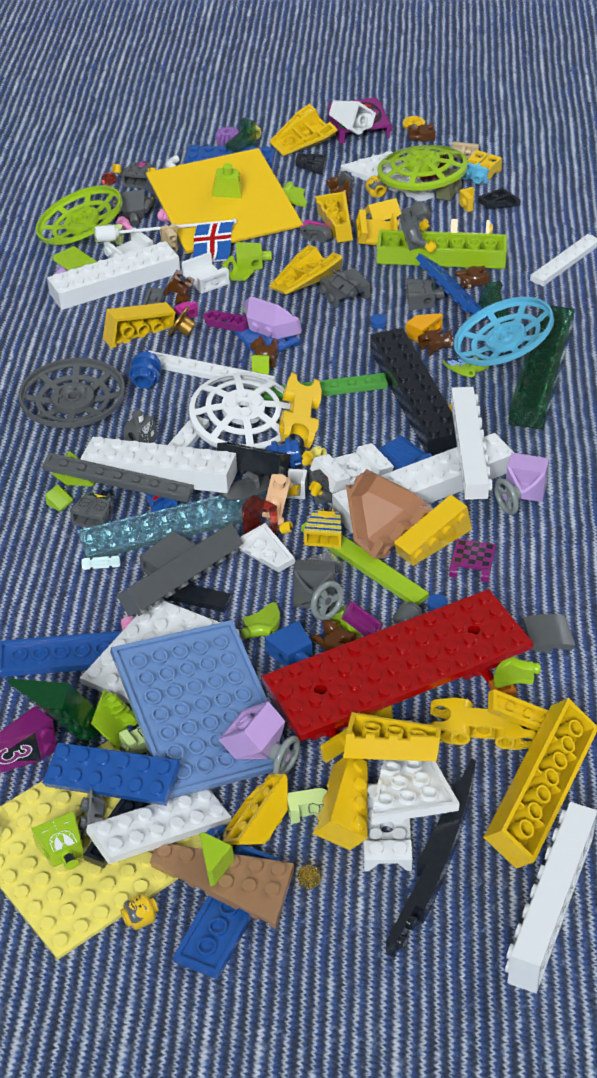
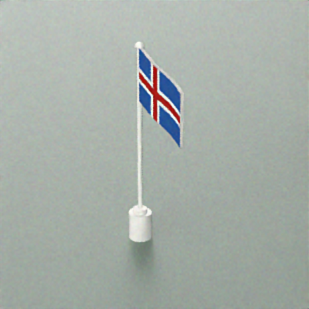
[95,218,237,262]

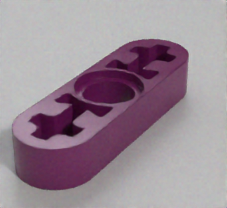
[203,310,249,332]

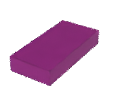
[341,601,383,636]

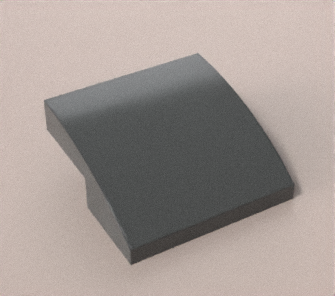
[521,614,575,653]

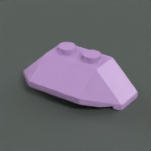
[243,296,302,339]

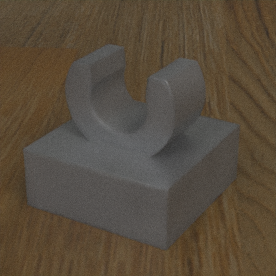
[338,171,355,189]

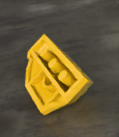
[222,774,288,845]

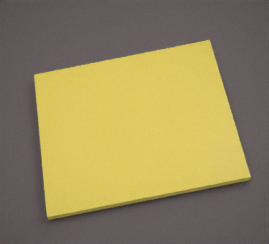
[0,741,203,960]

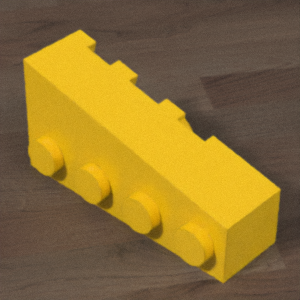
[315,191,353,243]
[103,302,176,348]
[394,495,472,566]
[343,712,441,762]
[313,758,368,850]

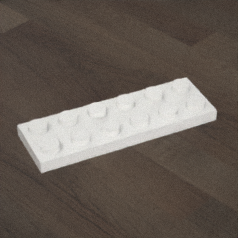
[86,789,231,864]

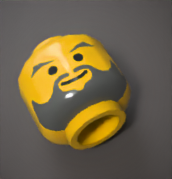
[365,175,387,197]
[120,894,158,930]

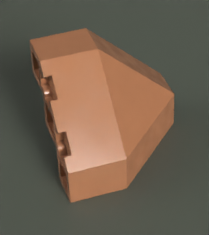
[346,469,433,559]

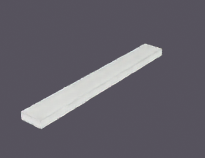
[148,351,276,389]

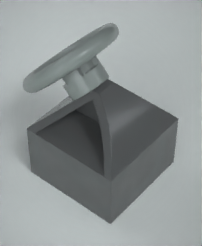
[293,560,344,620]

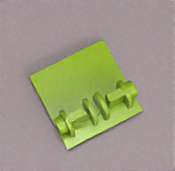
[91,690,137,750]

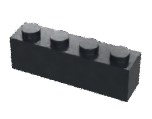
[217,442,290,479]

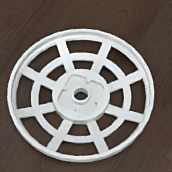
[189,373,290,449]

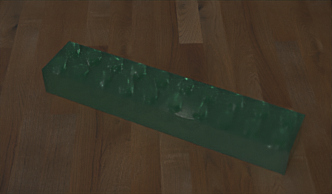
[508,305,575,430]

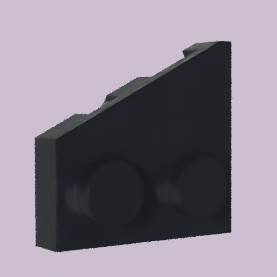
[295,153,326,175]
[478,187,521,209]

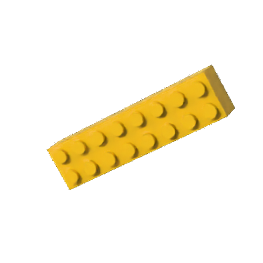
[483,698,597,868]

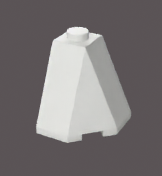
[329,101,376,135]

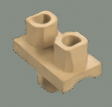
[452,141,479,159]
[160,223,178,252]

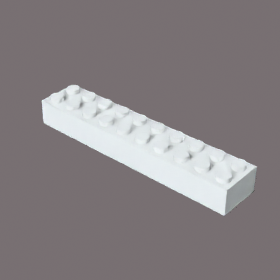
[332,433,514,534]

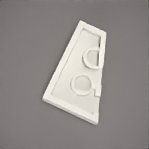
[237,523,295,572]

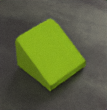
[252,355,270,375]
[45,485,73,512]

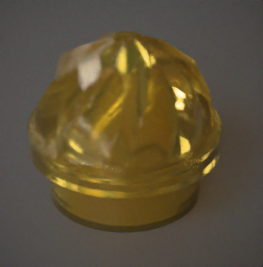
[297,864,322,890]

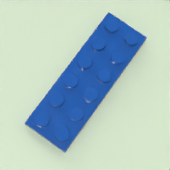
[185,145,275,168]
[416,253,488,320]
[0,631,122,677]
[42,743,181,806]
[173,845,281,980]

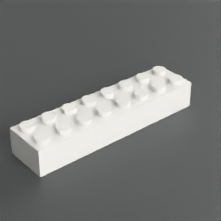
[47,241,180,310]
[81,437,237,493]
[505,802,597,994]

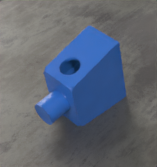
[265,621,313,667]

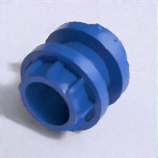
[129,351,162,389]
[265,437,302,469]

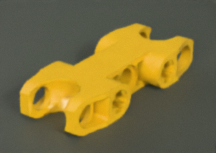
[279,372,322,448]
[429,698,537,750]

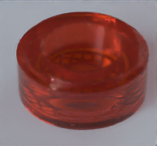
[102,173,117,185]

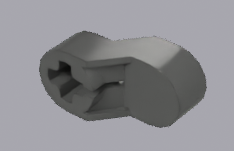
[300,223,332,243]

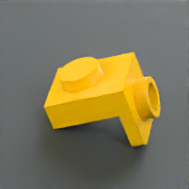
[459,187,474,212]

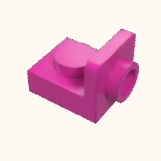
[174,301,198,319]

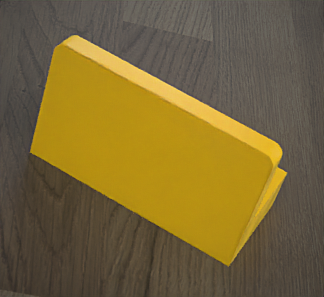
[364,198,401,221]

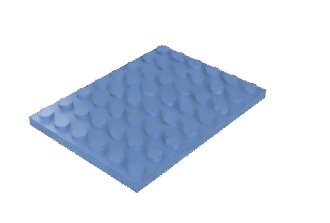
[110,620,295,800]

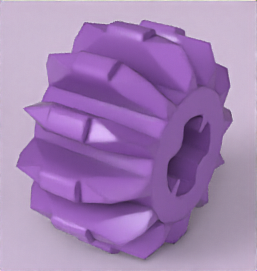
[216,126,240,147]

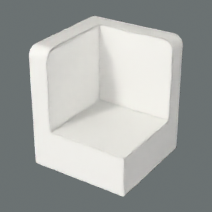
[286,469,308,499]

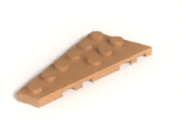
[150,844,294,929]

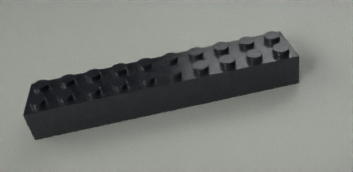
[370,328,457,456]

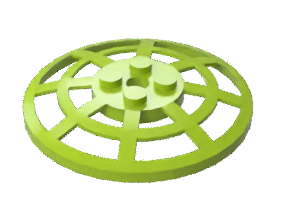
[377,145,468,191]
[36,185,123,245]

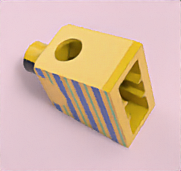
[304,506,342,548]

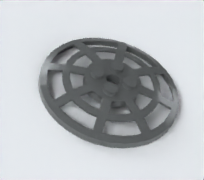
[19,358,125,428]

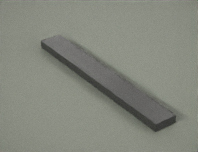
[42,453,194,503]

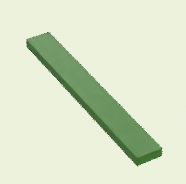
[248,373,388,402]

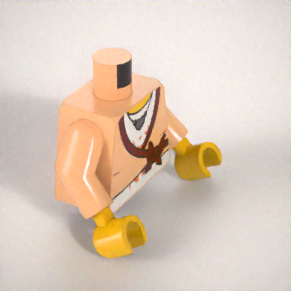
[262,474,301,534]

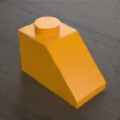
[405,313,443,342]

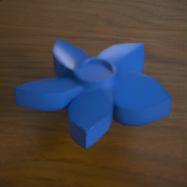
[207,825,226,838]

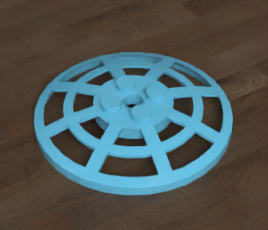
[454,297,554,366]

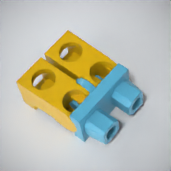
[461,150,502,184]

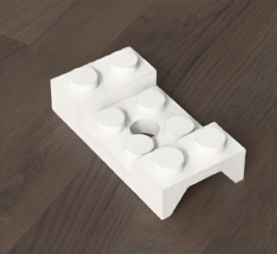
[310,443,394,493]
[364,784,412,871]

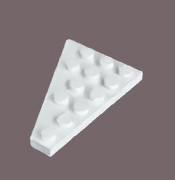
[341,151,434,201]
[370,720,460,824]

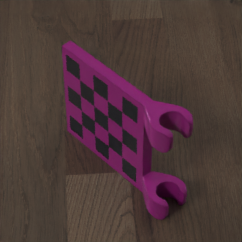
[449,539,496,583]

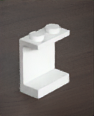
[104,228,153,258]
[182,252,230,294]

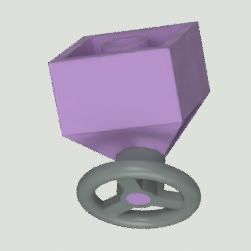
[494,452,549,515]
[218,701,300,775]

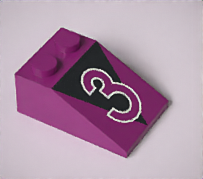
[0,706,57,773]

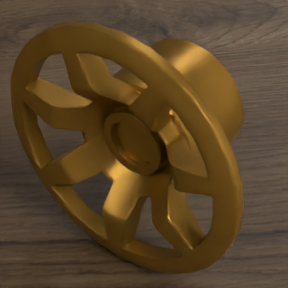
[168,306,196,337]

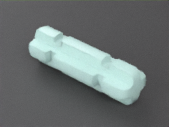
[81,555,121,570]

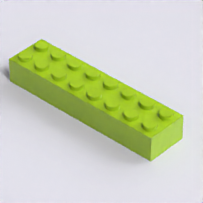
[377,230,507,269]

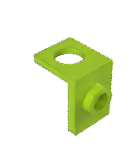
[222,256,254,281]

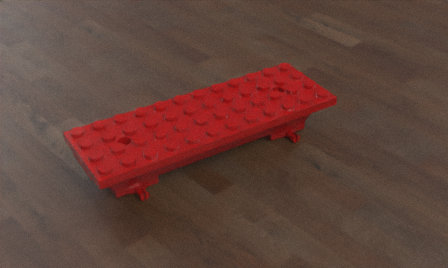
[262,589,534,741]

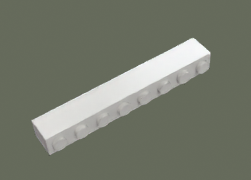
[451,387,492,500]

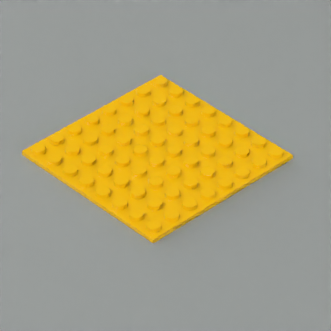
[146,148,303,254]

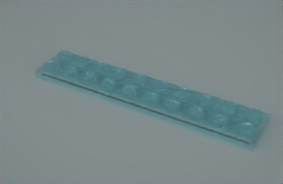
[77,492,267,560]

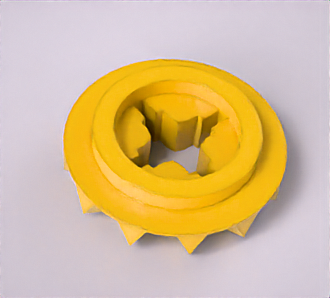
[402,116,425,130]

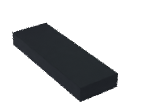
[168,584,232,613]

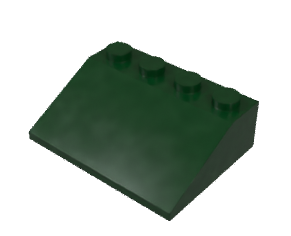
[8,678,100,743]

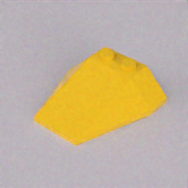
[269,103,337,156]
[269,245,343,294]

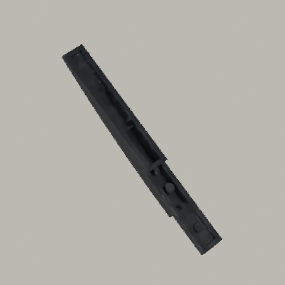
[386,759,476,958]

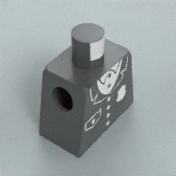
[124,410,158,443]

